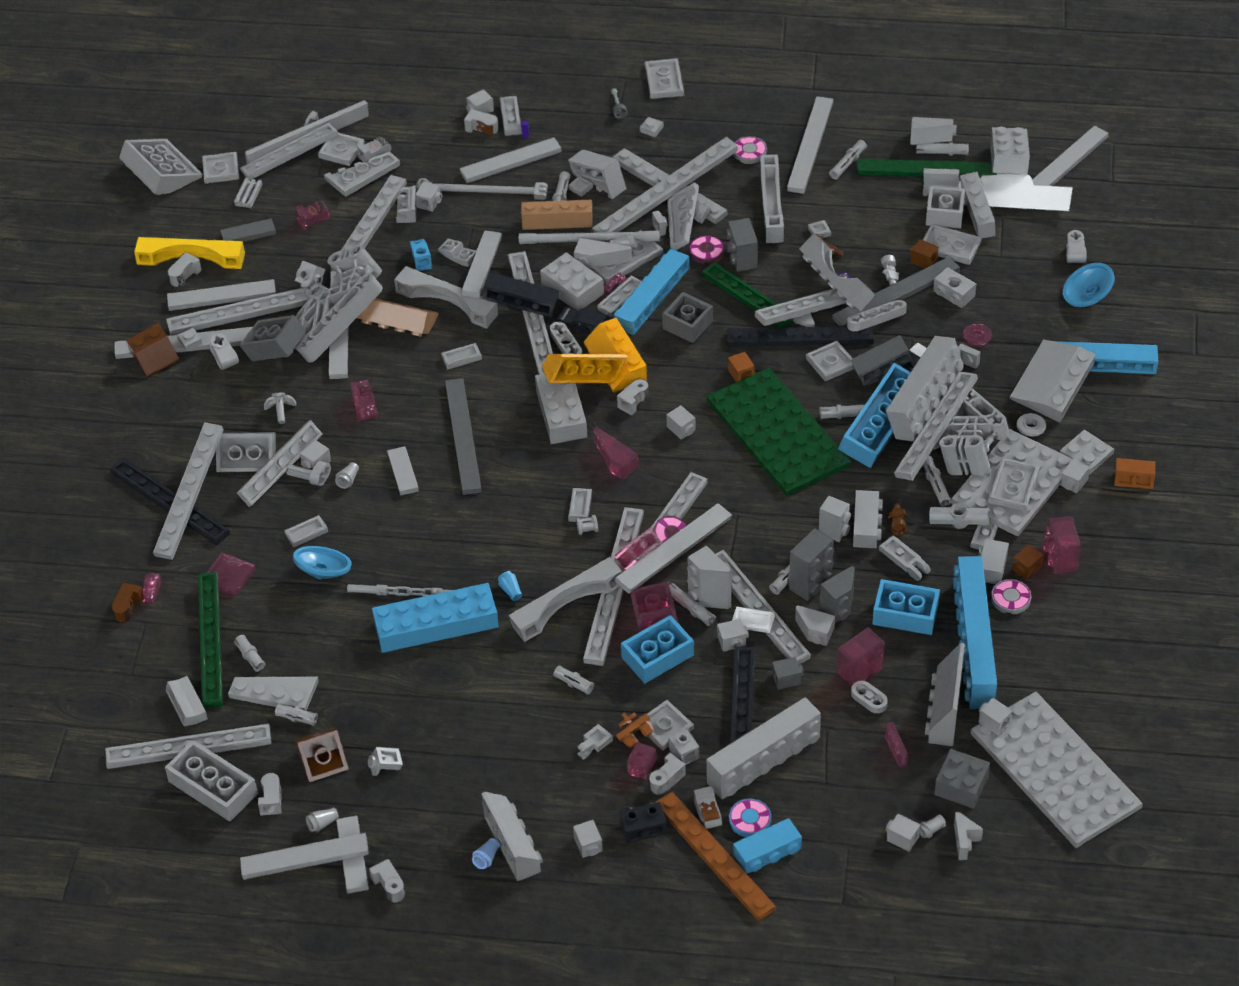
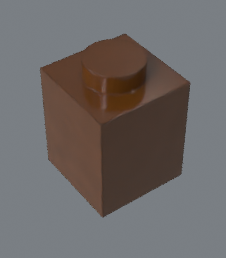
[909,239,939,268]
[1012,544,1044,580]

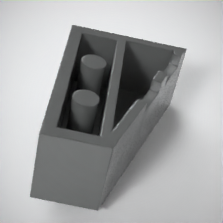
[851,335,915,386]

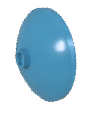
[1063,263,1114,307]
[293,546,352,579]

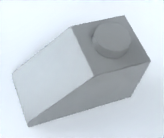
[795,605,835,646]

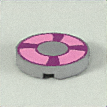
[733,136,767,164]
[991,580,1031,614]

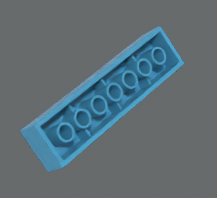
[953,556,997,709]

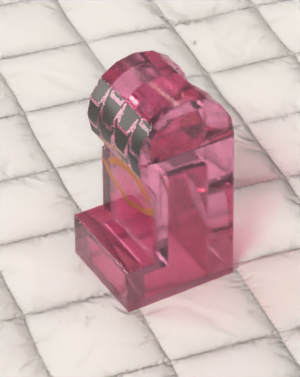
[295,201,331,229]

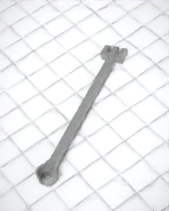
[416,178,548,200]

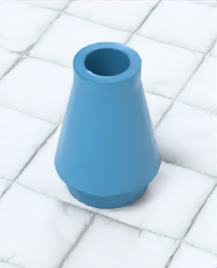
[498,571,523,601]

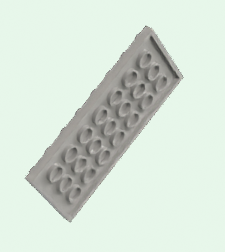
[971,692,1143,848]

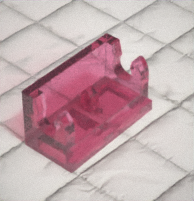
[350,381,378,421]

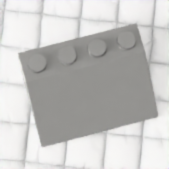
[119,139,203,195]
[1009,340,1096,423]
[925,643,965,746]

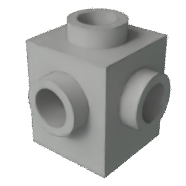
[295,261,325,290]

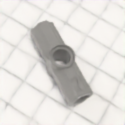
[929,503,990,529]

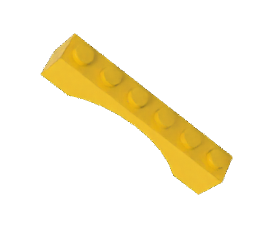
[134,237,245,269]

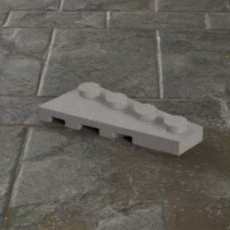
[324,152,400,197]
[667,182,699,251]
[228,677,319,711]

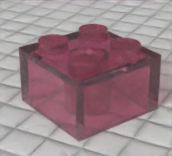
[1043,516,1081,574]
[630,581,678,632]
[837,628,885,686]

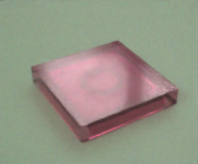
[207,552,256,597]

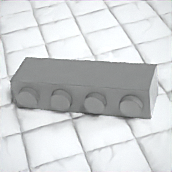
[960,172,996,239]

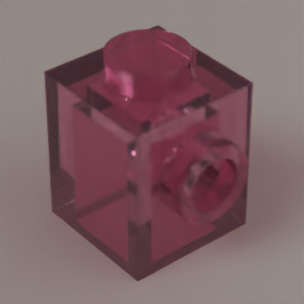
[627,742,657,780]

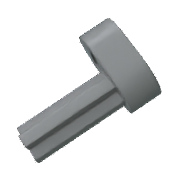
[286,461,331,486]

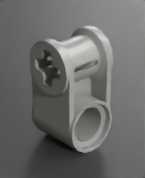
[1066,230,1086,263]
[210,333,239,371]

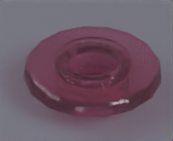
[963,323,992,345]

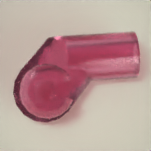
[604,273,626,292]

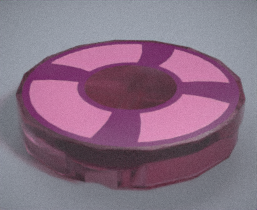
[689,235,724,264]
[652,516,687,546]

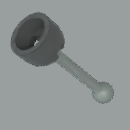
[611,88,627,119]

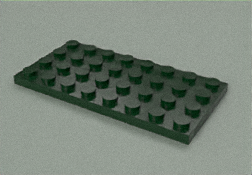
[706,367,851,496]

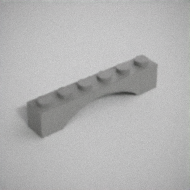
[760,155,784,243]
[800,233,876,311]
[394,267,498,329]
[509,557,622,642]

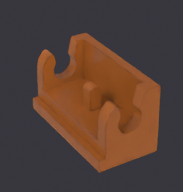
[1114,458,1155,489]

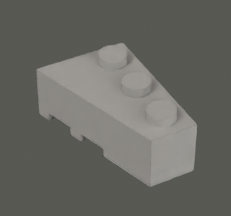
[568,150,626,199]

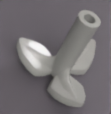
[264,392,296,424]

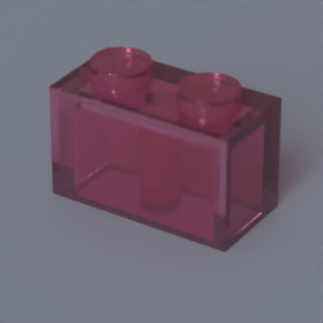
[614,528,662,570]

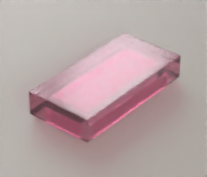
[885,722,908,768]

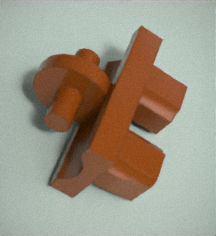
[616,712,654,749]

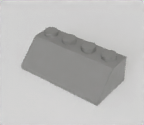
[481,792,542,881]

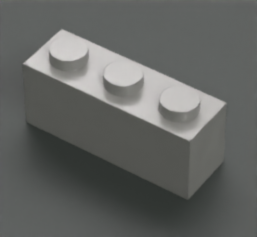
[853,490,883,548]

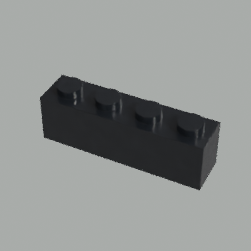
[482,272,559,318]

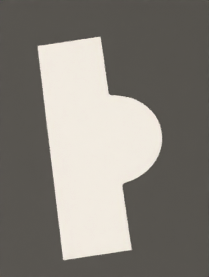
[959,173,1073,211]

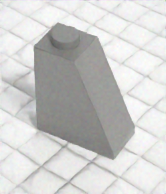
[910,117,957,145]

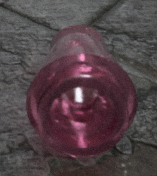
[143,573,162,604]

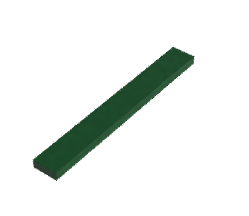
[857,159,997,178]
[198,572,223,708]

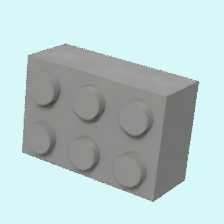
[990,127,1030,174]
[540,252,604,311]

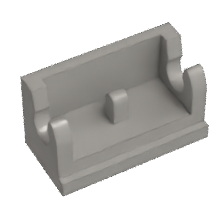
[396,186,417,223]

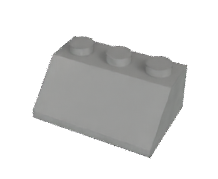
[216,432,276,472]
[687,546,731,609]

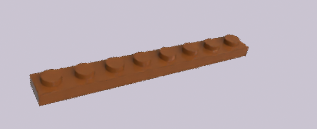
[655,792,776,922]

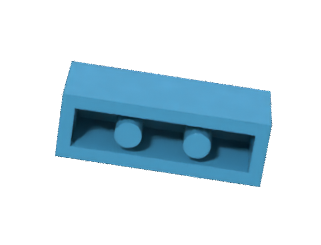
[733,818,802,874]

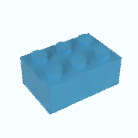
[873,579,940,635]
[621,615,694,684]

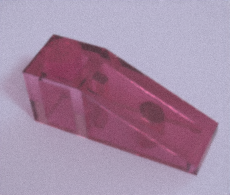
[594,427,639,480]

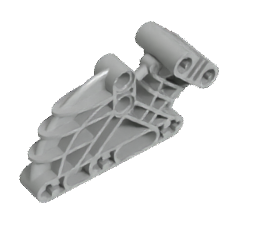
[294,244,383,363]
[933,388,1010,475]

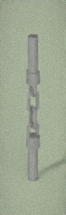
[347,584,452,597]

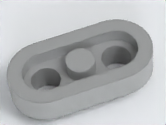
[851,681,888,713]

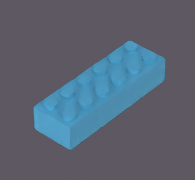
[838,363,911,468]
[372,583,499,653]

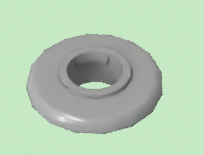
[1016,413,1046,436]

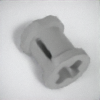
[576,515,598,535]

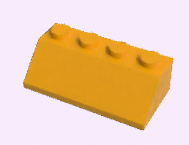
[584,318,647,392]
[542,354,627,383]

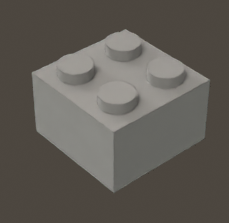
[926,186,965,228]

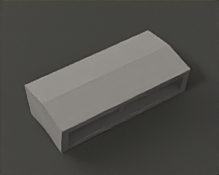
[166,676,207,726]

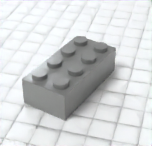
[535,374,587,444]
[165,740,258,822]

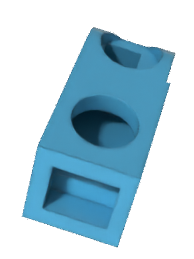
[410,238,432,271]

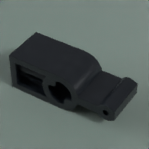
[557,307,607,335]

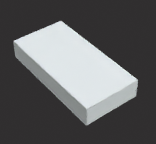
[732,607,775,633]

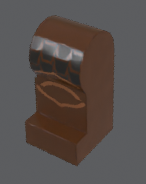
[112,582,144,622]

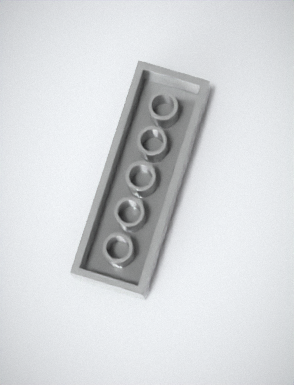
[886,336,963,441]
[706,697,821,799]

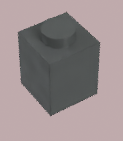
[772,657,804,690]

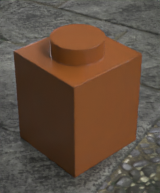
[728,352,755,382]

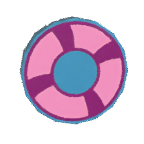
[729,799,771,837]

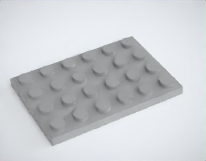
[951,429,1073,536]

